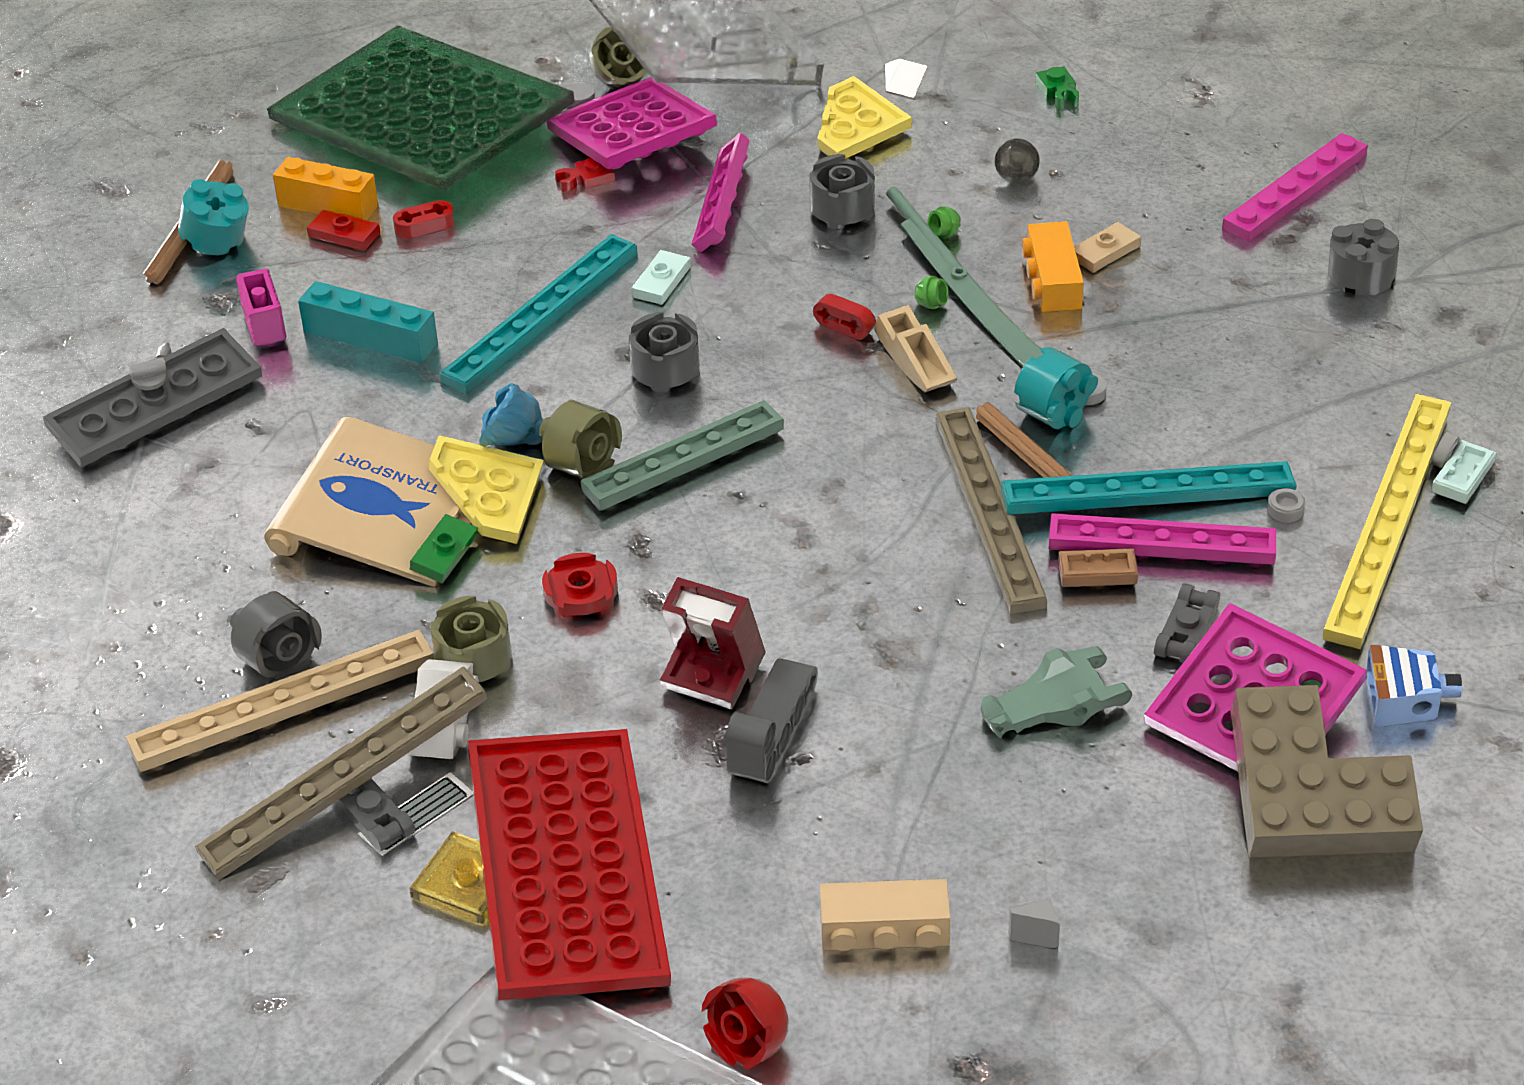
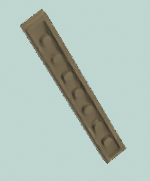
[936,407,1047,615]
[194,666,488,881]

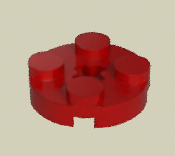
[542,553,618,618]

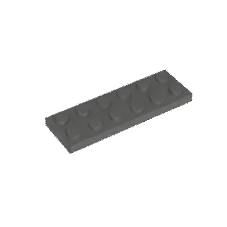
[43,328,262,467]

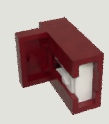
[660,577,766,709]

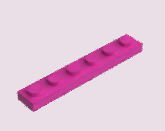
[1222,133,1368,242]
[1049,513,1276,565]

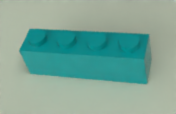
[298,281,438,364]

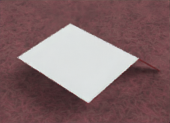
[885,59,928,98]

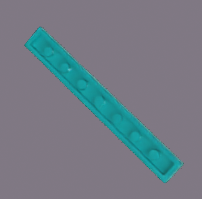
[439,234,638,395]
[1001,461,1297,515]

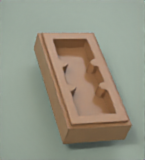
[1058,549,1138,587]

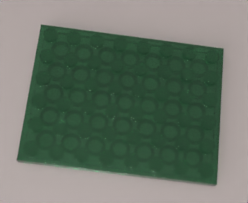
[267,25,575,191]

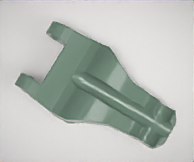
[980,646,1132,738]

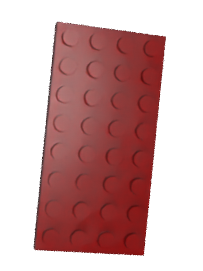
[468,729,671,1001]

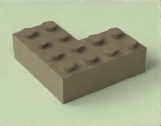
[1231,685,1423,858]

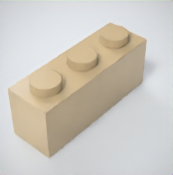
[820,879,950,951]

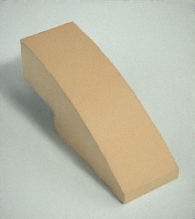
[874,305,957,392]

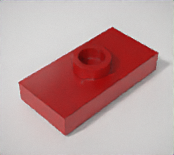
[307,209,381,251]

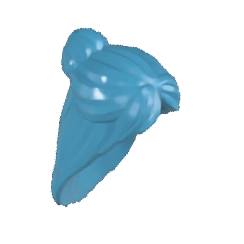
[479,383,544,447]

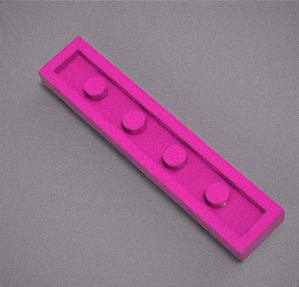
[691,132,750,253]

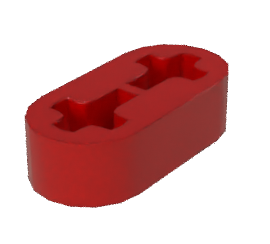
[393,200,455,239]
[813,294,876,340]

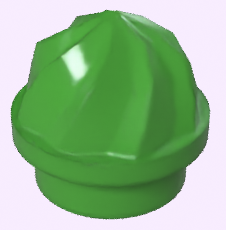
[927,206,961,239]
[914,275,949,310]

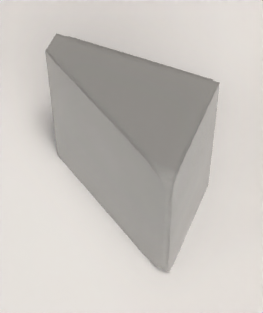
[1008,899,1060,948]

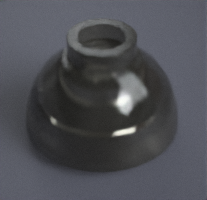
[995,138,1040,183]

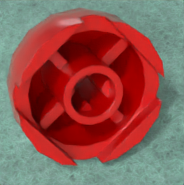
[702,978,789,1069]

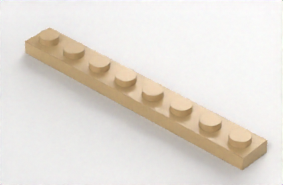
[126,629,435,772]

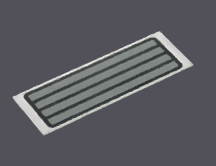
[358,772,473,856]

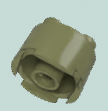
[539,400,622,479]
[430,596,512,682]

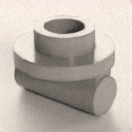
[128,357,167,390]

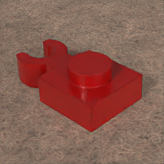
[555,158,615,192]

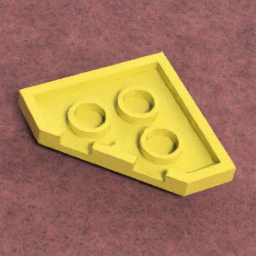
[818,76,912,159]
[429,435,544,544]

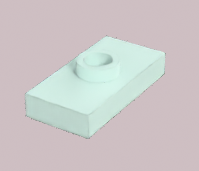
[631,250,691,305]
[1431,440,1496,504]

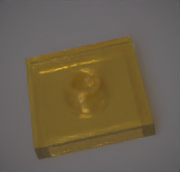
[409,831,488,924]

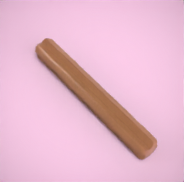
[976,402,1073,478]

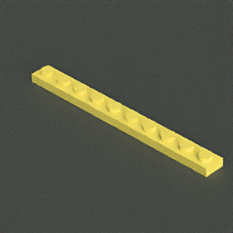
[1322,394,1451,649]

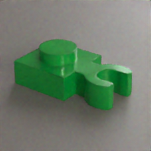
[1035,66,1079,110]

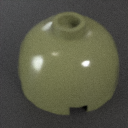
[589,25,652,89]

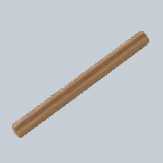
[144,160,234,285]

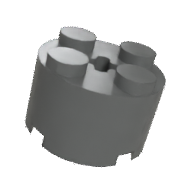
[809,154,875,229]
[1328,219,1399,296]
[629,312,700,393]
[230,591,322,681]

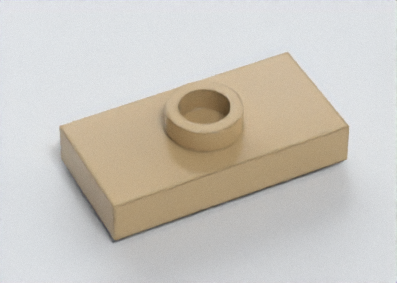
[1074,222,1141,273]

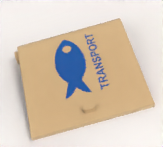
[264,417,472,587]

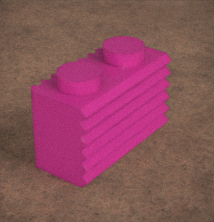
[236,269,287,346]

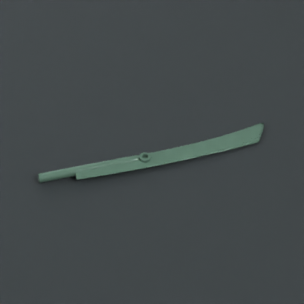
[886,186,1043,367]

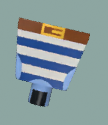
[1366,645,1462,727]

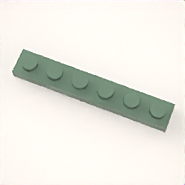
[581,400,784,511]

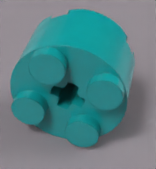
[178,179,249,255]
[1014,347,1098,429]

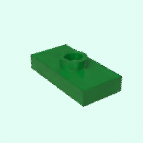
[409,514,478,584]

